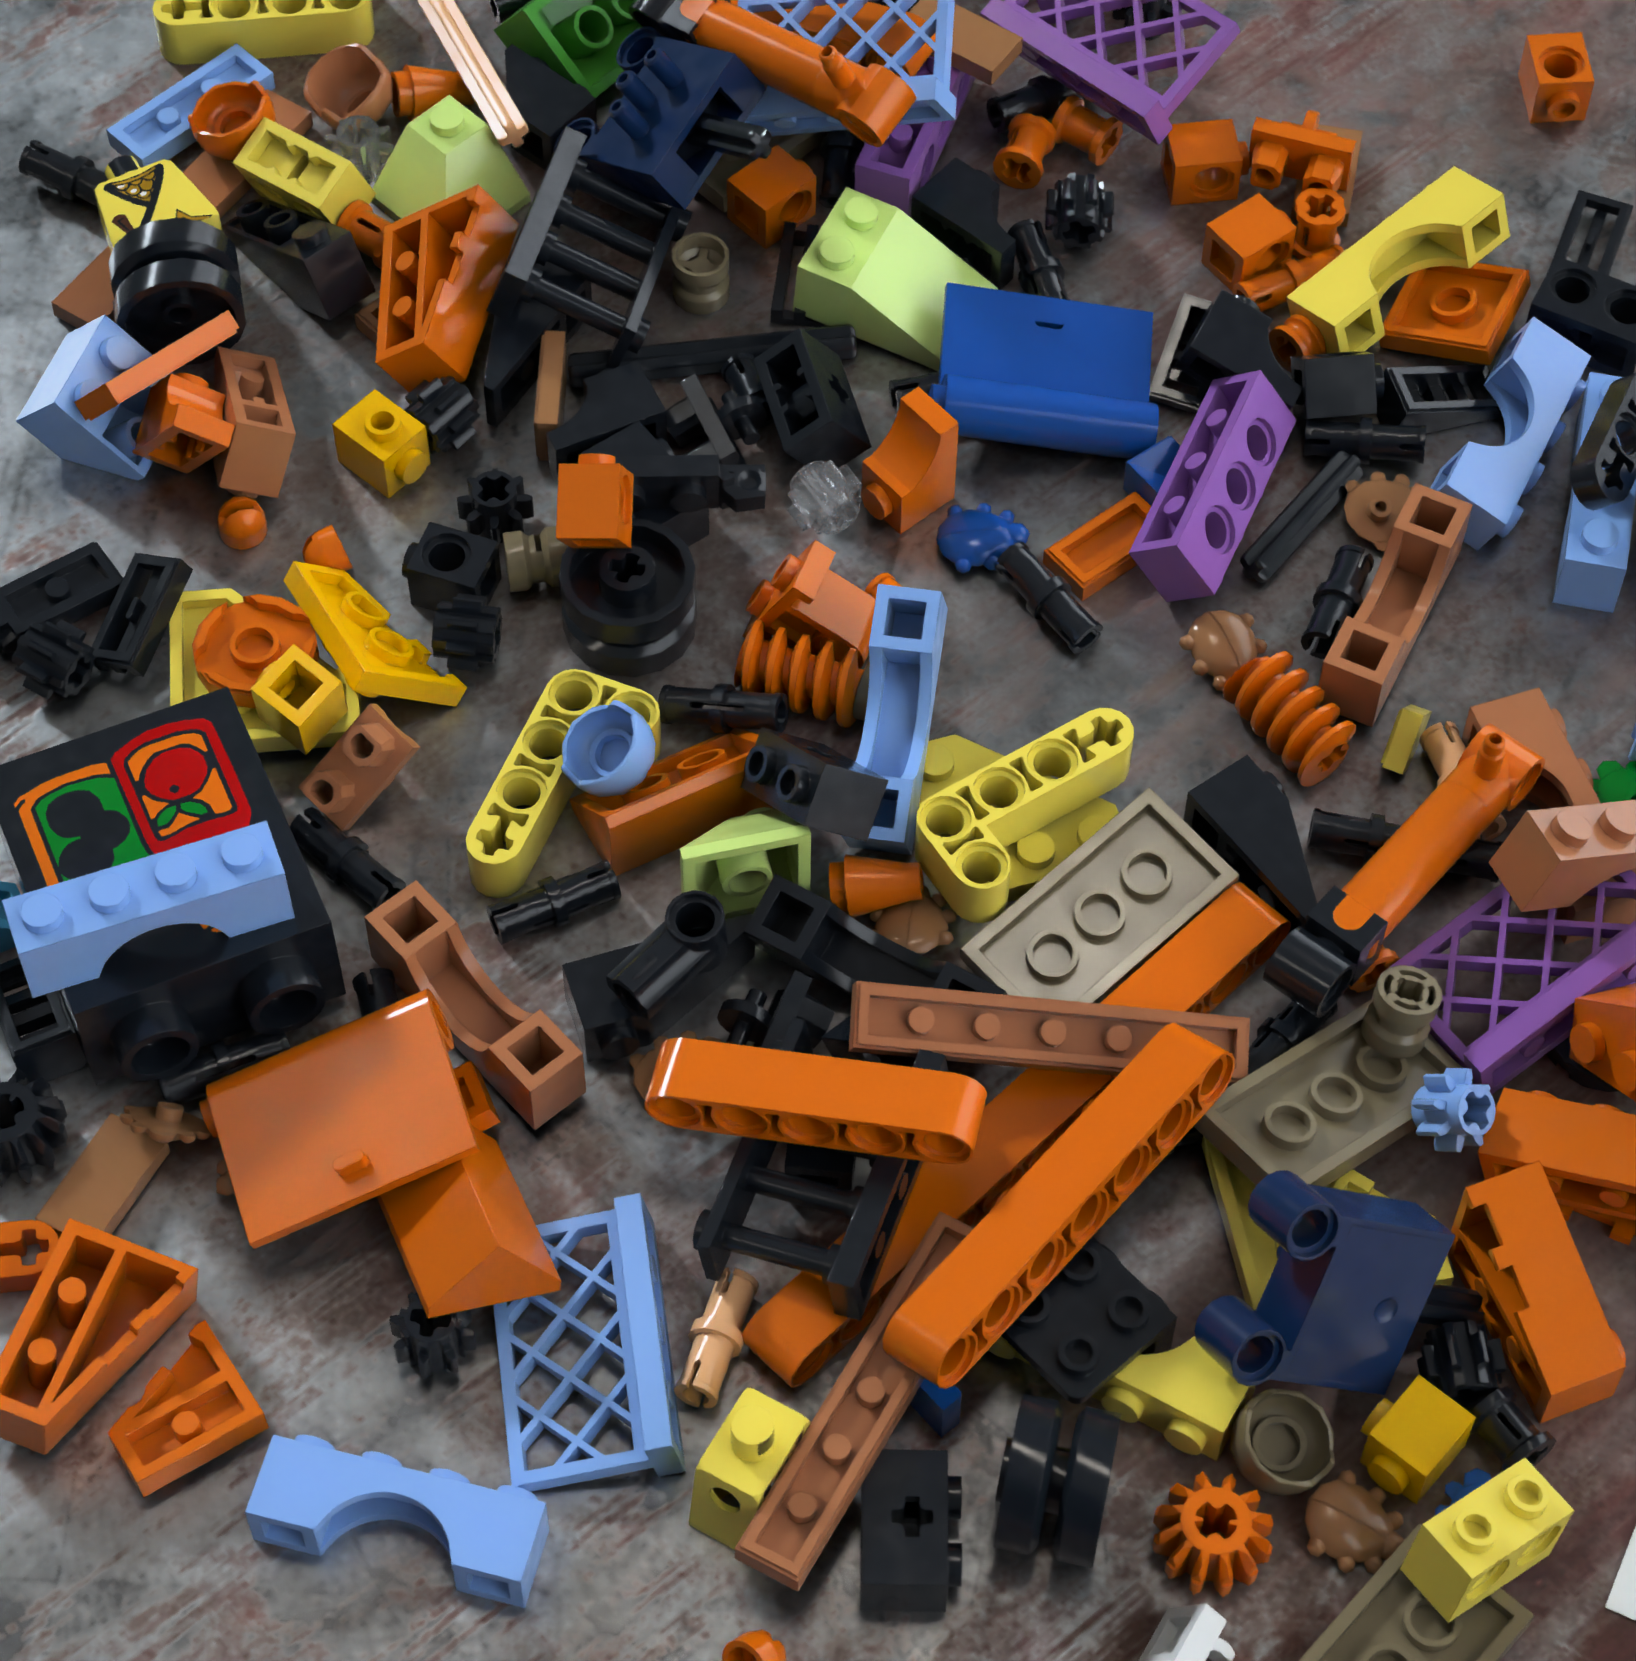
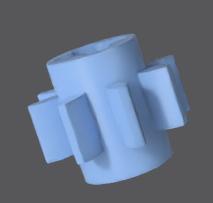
[1411,1068,1496,1152]

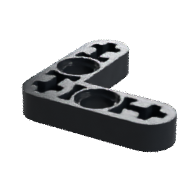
[1570,373,1636,510]

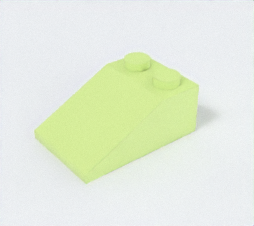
[792,187,998,371]

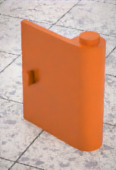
[199,988,480,1249]

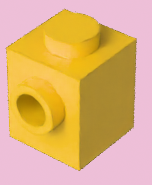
[332,389,431,499]
[251,643,348,755]
[1360,1375,1476,1504]

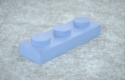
[106,43,275,167]

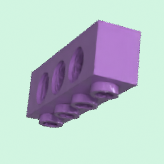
[855,55,975,218]
[1129,370,1297,602]

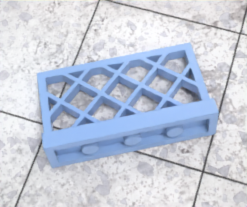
[737,0,957,136]
[493,1193,686,1492]

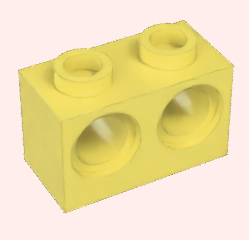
[233,117,376,225]
[1400,1457,1574,1623]

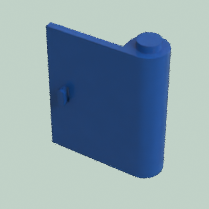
[929,282,1159,460]

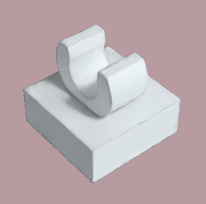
[1139,1603,1235,1661]

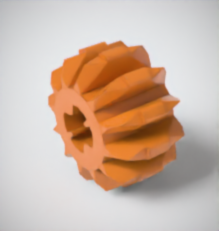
[1152,1471,1274,1598]

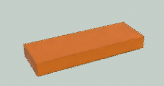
[74,310,240,420]

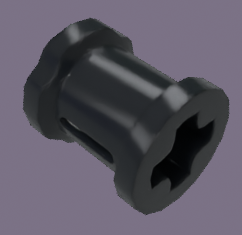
[1470,1385,1556,1472]

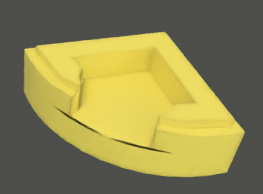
[1381,704,1432,775]

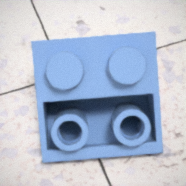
[16,315,174,481]

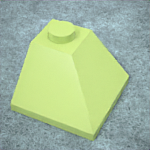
[371,95,531,221]
[680,807,811,919]

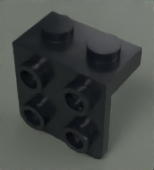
[1001,1236,1177,1404]

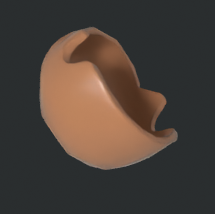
[303,43,393,133]

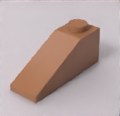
[213,346,296,498]

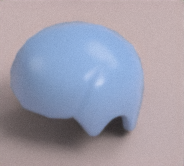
[561,700,656,797]

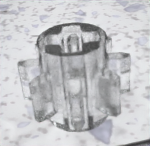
[324,115,394,185]
[787,460,862,535]

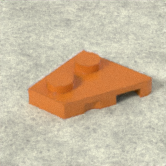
[108,1320,269,1498]

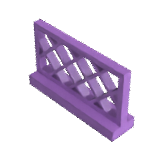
[980,0,1241,145]
[1387,870,1636,1095]

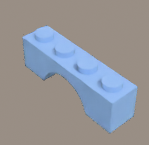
[1430,316,1591,551]
[1552,372,1636,613]
[841,584,948,855]
[2,820,295,998]
[245,1435,550,1608]

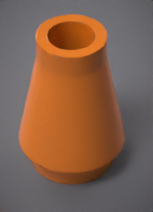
[390,65,474,121]
[829,854,924,918]

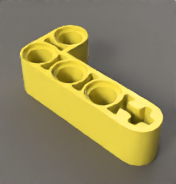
[152,0,375,65]
[465,669,662,898]
[915,708,1134,923]

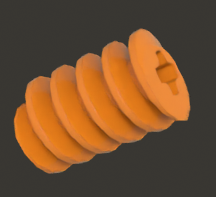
[734,619,868,728]
[1222,651,1356,787]

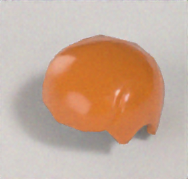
[188,80,276,161]

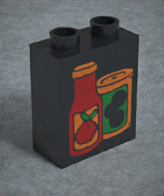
[0,687,346,1085]

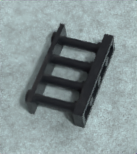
[486,126,693,368]
[693,1017,948,1321]

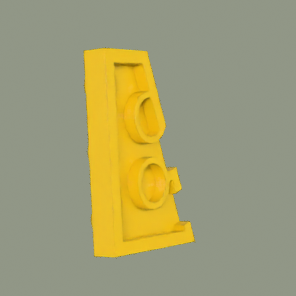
[283,561,467,707]

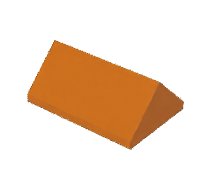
[569,728,773,876]
[376,1126,561,1318]

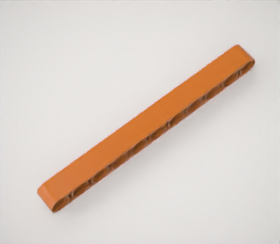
[742,882,1291,1388]

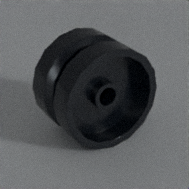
[108,218,246,366]
[559,518,697,677]
[994,1394,1122,1568]

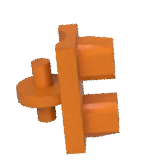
[1249,110,1356,192]

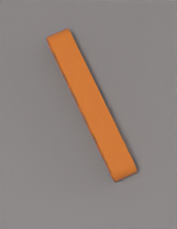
[883,1022,1235,1389]

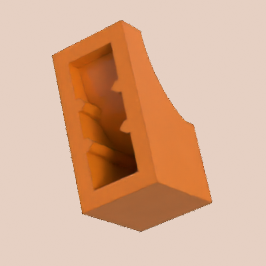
[132,373,235,474]
[860,386,959,535]

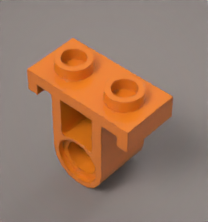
[742,540,876,668]

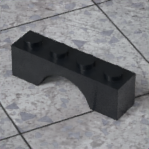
[744,874,1007,1065]

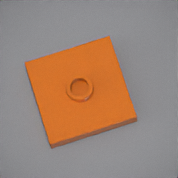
[1379,262,1531,366]

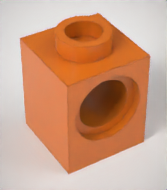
[1518,32,1595,123]
[1161,119,1250,206]
[727,145,816,249]
[1201,193,1297,295]
[556,453,634,548]

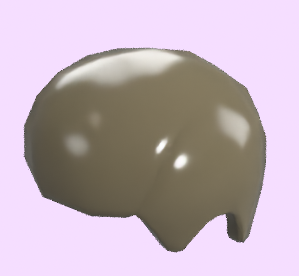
[1230,1388,1335,1496]

